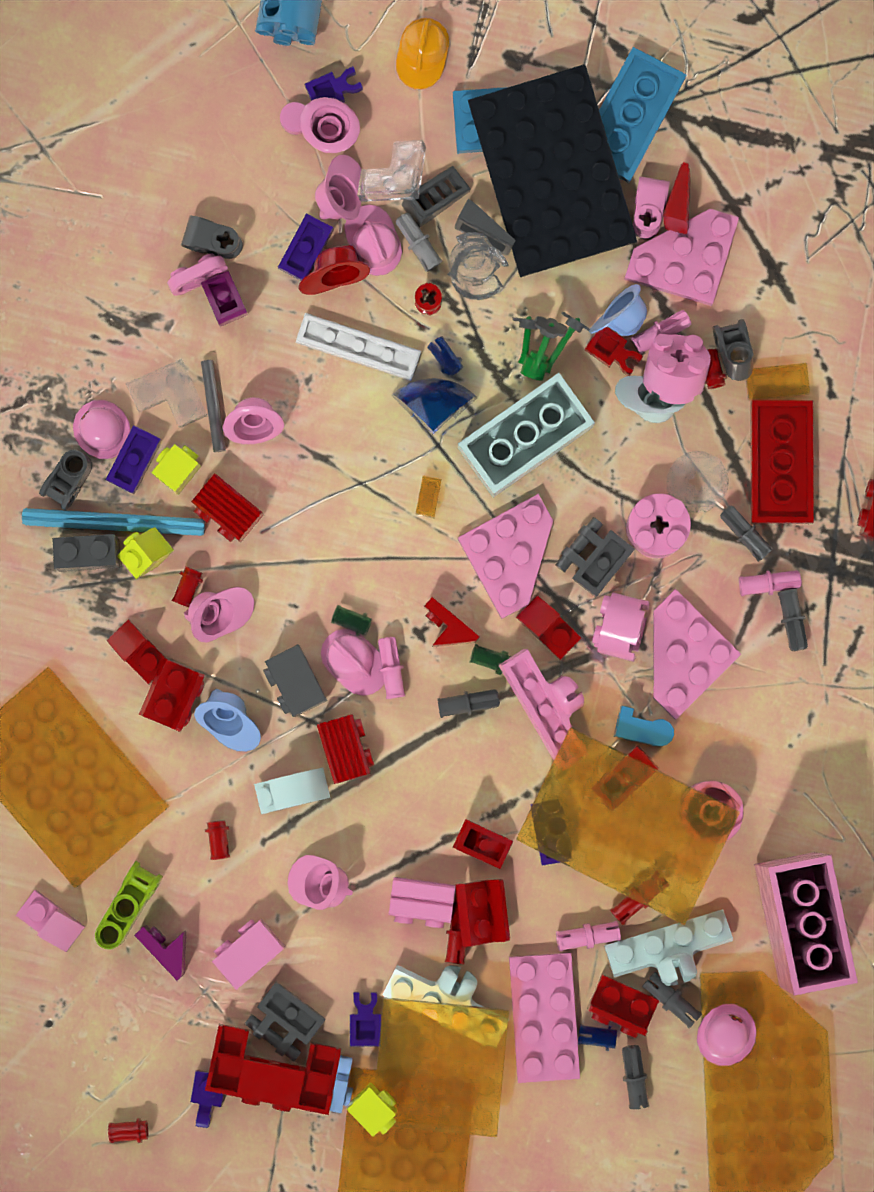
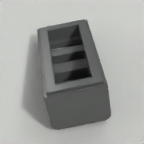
[402,166,471,228]
[455,199,515,255]

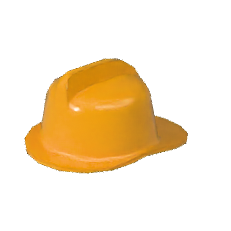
[396,18,449,89]

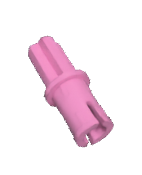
[631,310,691,354]
[739,570,802,596]
[378,637,405,699]

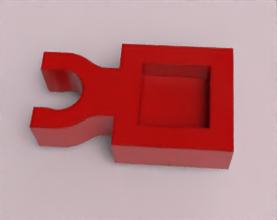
[585,327,643,376]

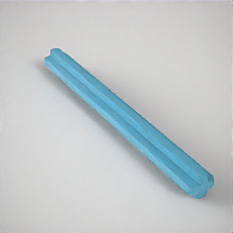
[22,508,205,536]

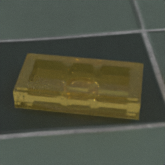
[746,363,810,401]

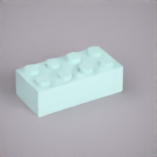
[458,373,595,498]

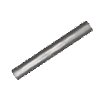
[201,360,226,453]

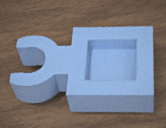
[330,1055,353,1113]

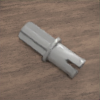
[396,213,443,272]

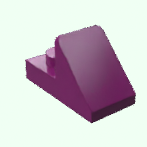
[201,270,248,327]
[134,925,186,981]

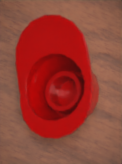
[298,245,370,295]

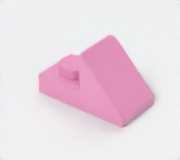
[16,890,85,952]

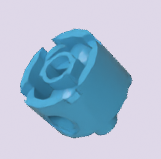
[255,0,322,46]

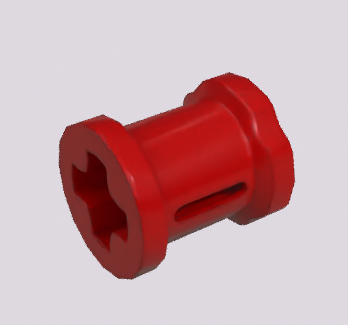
[415,283,442,315]

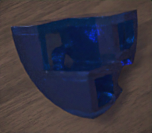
[392,378,478,434]

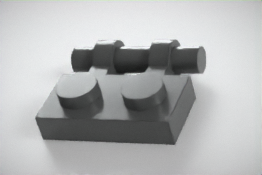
[555,517,635,598]
[245,981,326,1062]

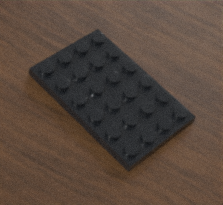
[468,64,637,278]

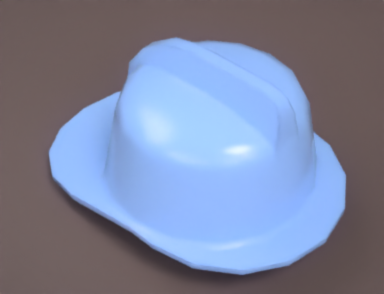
[589,284,647,336]
[194,689,261,752]

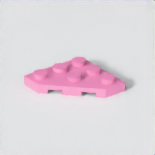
[624,209,739,306]
[457,494,553,619]
[653,589,741,720]

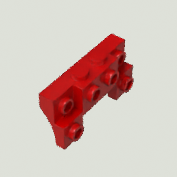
[205,1024,341,1115]

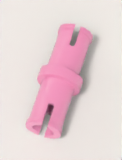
[556,921,621,951]

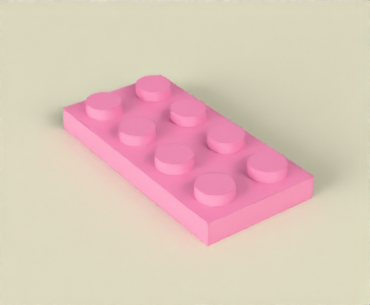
[509,953,580,1083]

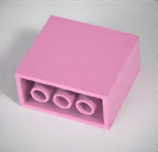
[754,852,858,996]

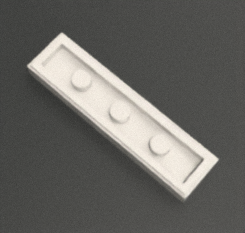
[296,313,421,381]

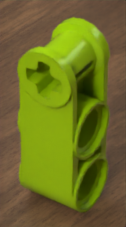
[95,861,163,949]

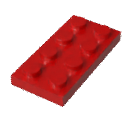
[750,400,814,524]

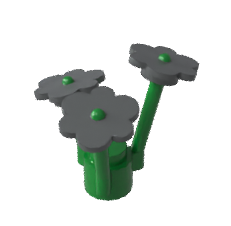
[512,312,590,381]

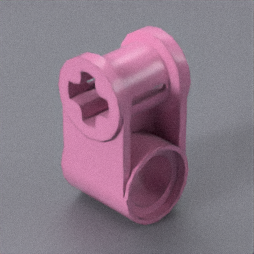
[633,177,670,239]

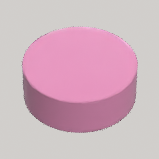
[280,102,305,135]

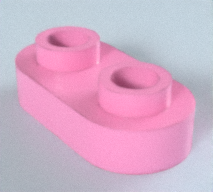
[167,254,228,296]

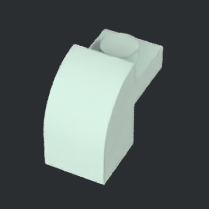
[254,767,330,814]

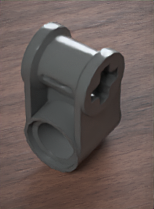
[181,215,243,259]
[713,319,753,381]
[39,450,92,511]

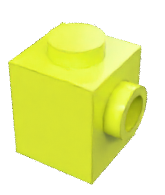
[151,444,201,495]
[117,527,174,579]
[347,1082,397,1137]

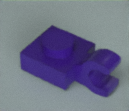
[190,1070,224,1128]

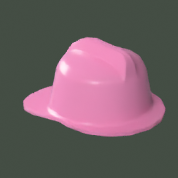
[315,155,365,220]
[344,205,402,276]
[184,587,254,643]
[321,629,384,696]
[288,855,353,910]

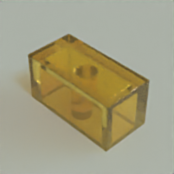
[415,476,442,519]

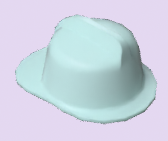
[615,376,685,423]

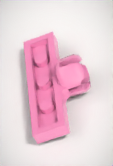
[499,649,588,771]

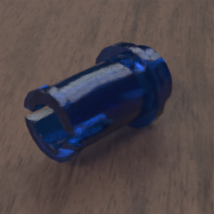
[427,336,464,377]
[578,1024,618,1051]

